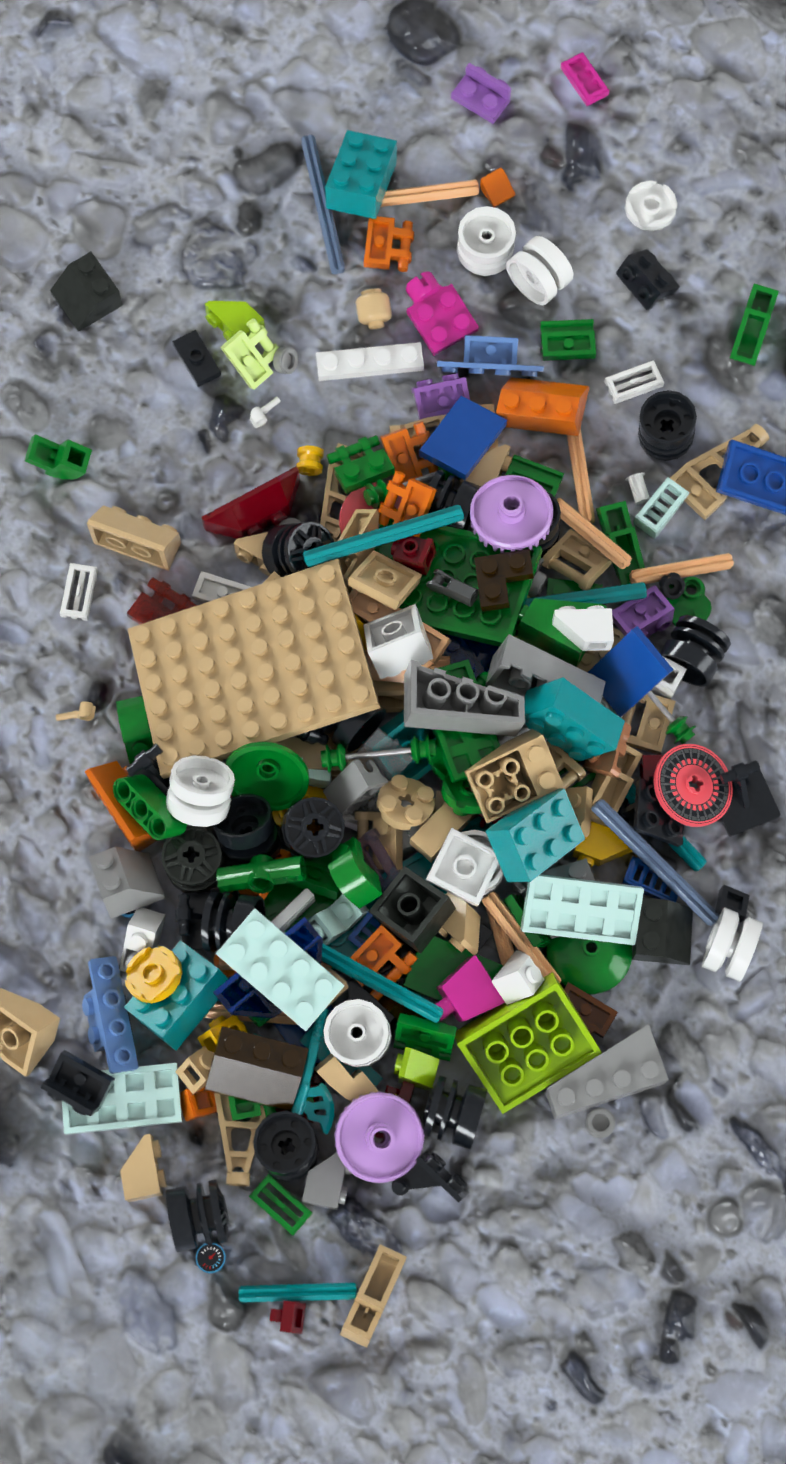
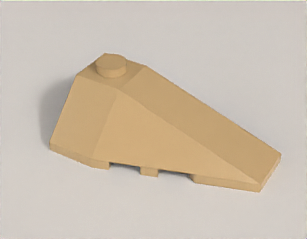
[0,988,60,1077]

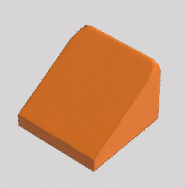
[480,167,516,208]
[180,1087,217,1121]

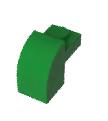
[24,434,92,480]
[116,696,153,764]
[328,837,382,909]

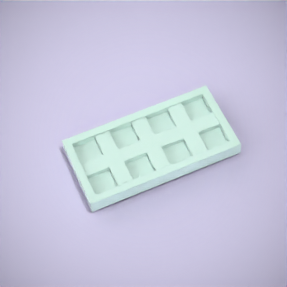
[520,874,644,945]
[216,908,345,1031]
[62,1063,183,1135]

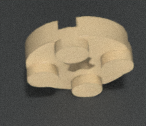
[376,775,435,830]

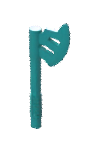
[291,1009,334,1134]

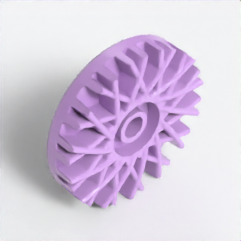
[470,475,553,553]
[334,1091,424,1183]

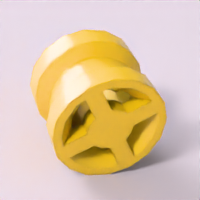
[296,445,324,476]

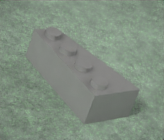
[485,634,606,704]
[404,660,525,737]
[545,1024,668,1120]

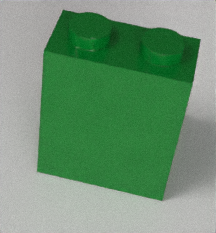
[517,598,607,667]

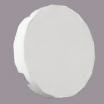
[625,180,677,231]

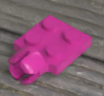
[406,271,479,356]

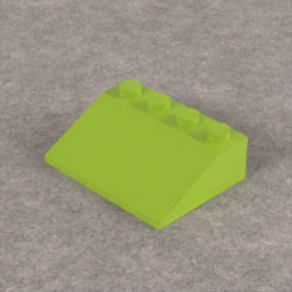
[455,972,602,1114]

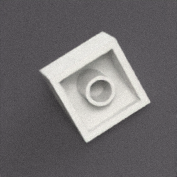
[363,604,433,679]

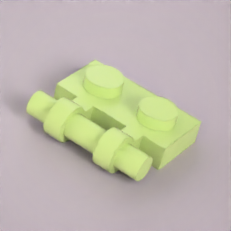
[220,318,279,390]

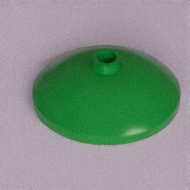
[225,742,310,811]
[546,935,632,995]

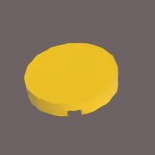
[125,946,182,1003]

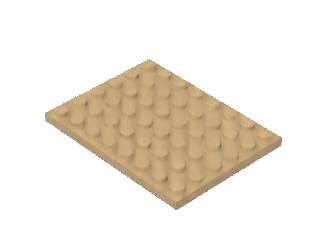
[128,558,380,779]

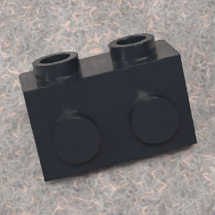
[616,249,680,310]
[41,1050,115,1116]

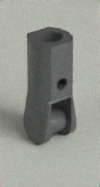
[426,569,479,607]

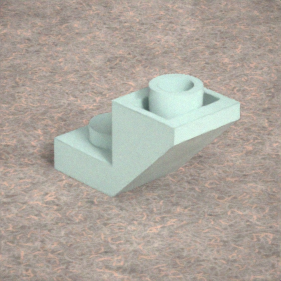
[300,894,369,945]

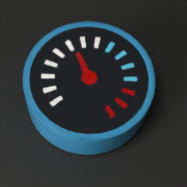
[196,1243,226,1273]

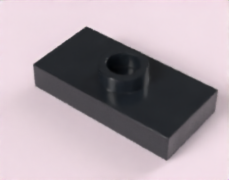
[172,330,221,387]

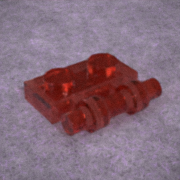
[127,577,197,624]

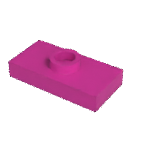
[560,52,609,106]

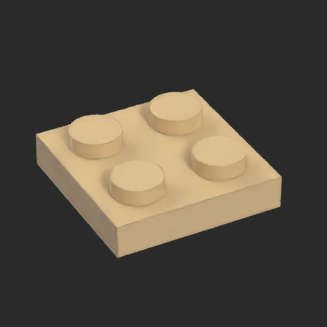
[347,550,422,610]

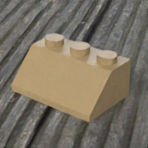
[87,505,181,571]

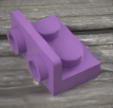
[451,63,511,124]
[411,373,470,420]
[612,585,674,638]

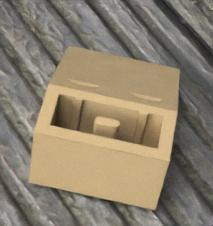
[464,729,564,823]

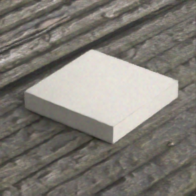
[425,828,499,907]

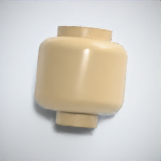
[356,288,392,329]

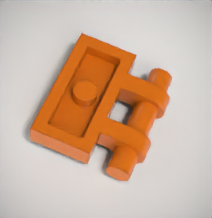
[364,216,415,272]
[380,421,438,483]
[378,471,437,537]
[350,924,418,1000]

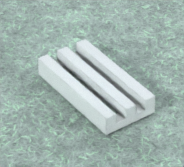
[604,360,664,404]
[60,563,98,621]
[271,888,315,932]

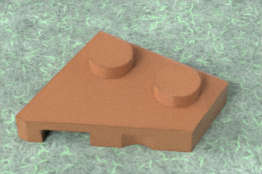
[582,722,631,778]

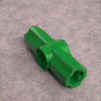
[216,855,307,893]

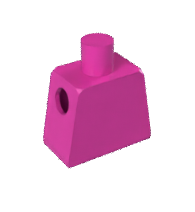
[435,955,505,1022]

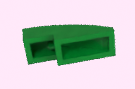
[729,283,779,366]
[596,500,645,585]

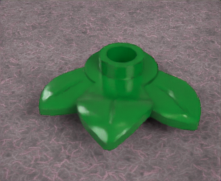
[666,577,711,627]

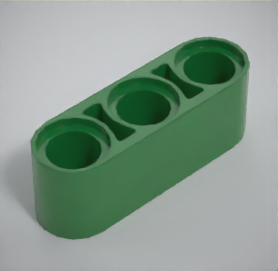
[113,774,187,840]

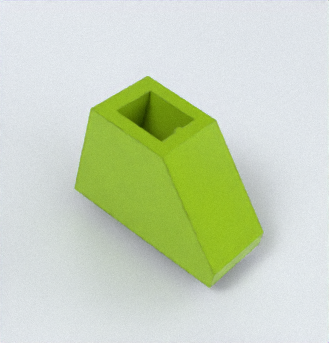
[205,301,265,341]
[394,1047,439,1091]

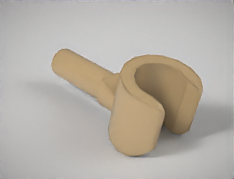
[56,701,96,721]

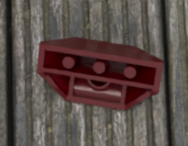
[201,466,300,539]

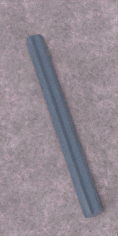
[301,134,345,275]
[591,799,720,926]

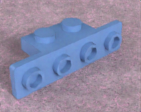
[437,335,544,377]
[82,956,139,1074]

